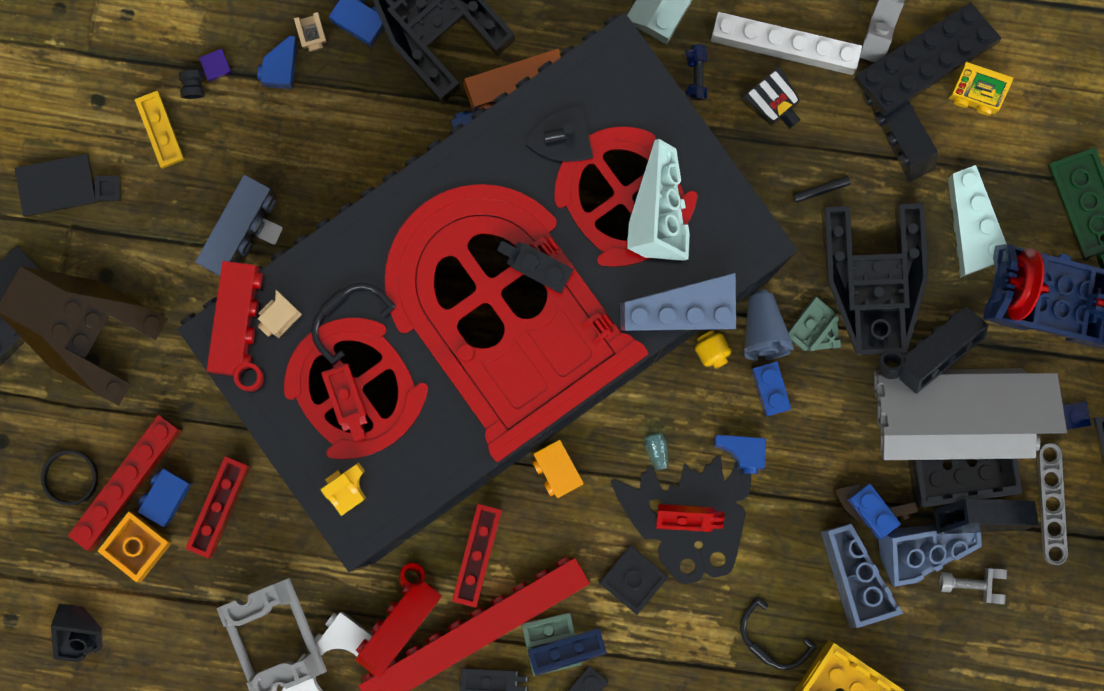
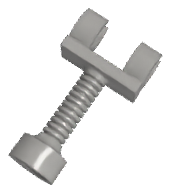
[939,568,1007,604]

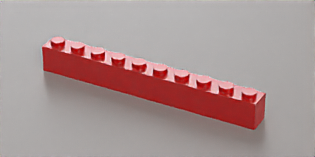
[358,556,590,691]

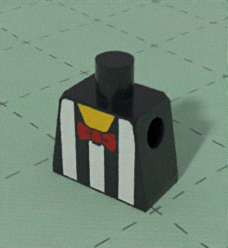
[742,67,801,129]

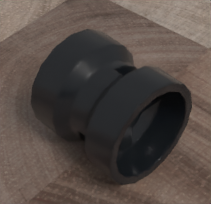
[179,70,205,99]

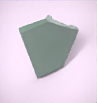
[788,297,841,351]

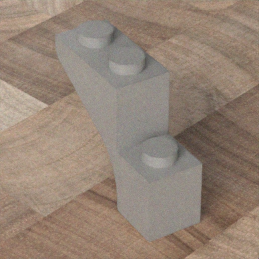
[860,0,905,62]

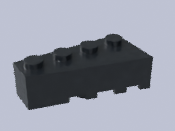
[862,92,938,182]

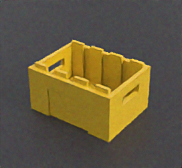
[795,640,904,691]

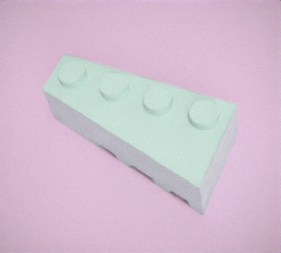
[948,165,1006,278]

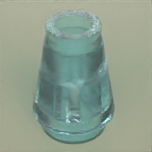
[643,433,669,471]

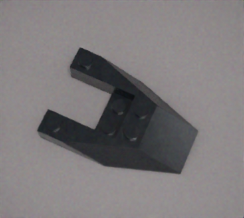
[373,0,515,104]
[821,203,928,355]

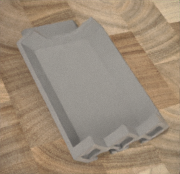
[874,368,1067,460]

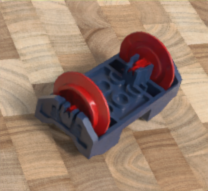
[983,244,1104,348]

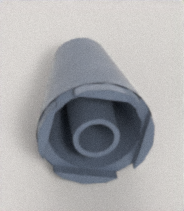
[744,289,794,360]

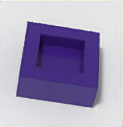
[199,49,232,82]

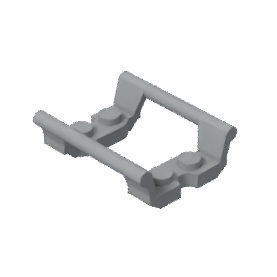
[216,578,327,691]

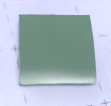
[522,613,582,676]

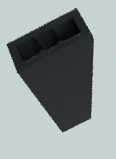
[934,499,1039,534]

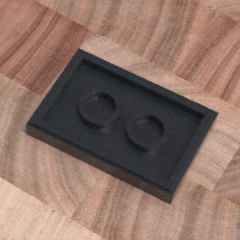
[15,154,97,217]

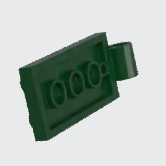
[1048,147,1104,269]

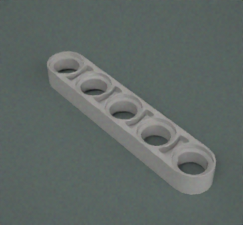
[1037,443,1068,565]

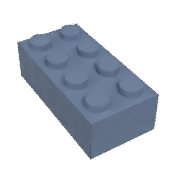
[195,175,277,276]

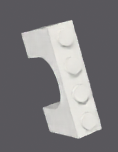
[280,611,374,691]

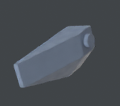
[878,525,982,587]

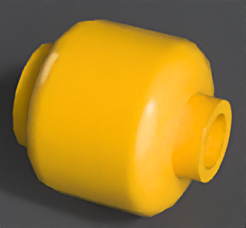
[695,330,732,369]

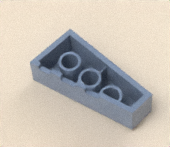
[821,524,904,628]

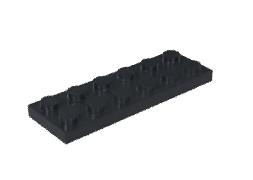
[854,2,1001,116]

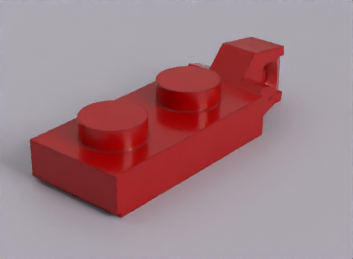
[321,363,368,442]

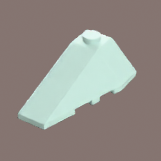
[627,0,692,45]
[627,139,690,261]

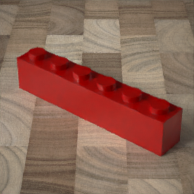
[68,415,183,551]

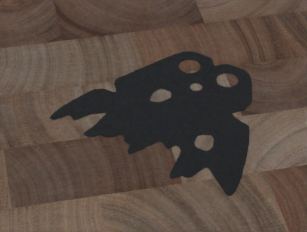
[611,456,752,584]

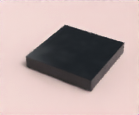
[599,545,668,615]

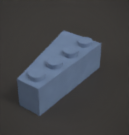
[620,273,736,331]

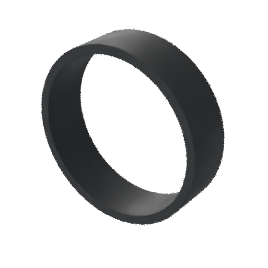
[41,450,99,505]

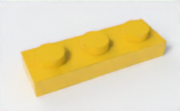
[135,90,185,169]

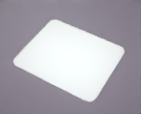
[255,219,283,244]

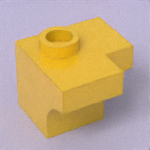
[320,462,366,516]

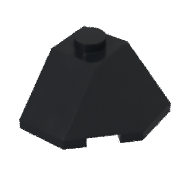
[51,604,103,662]

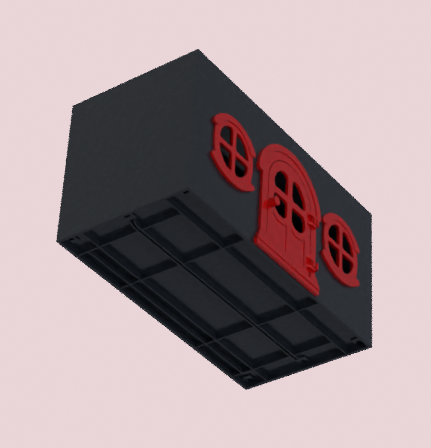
[177,13,798,572]

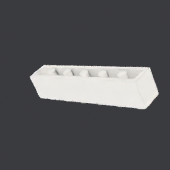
[710,12,862,75]

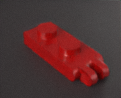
[656,504,725,532]

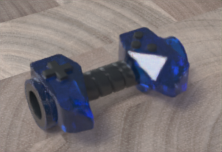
[685,44,707,101]

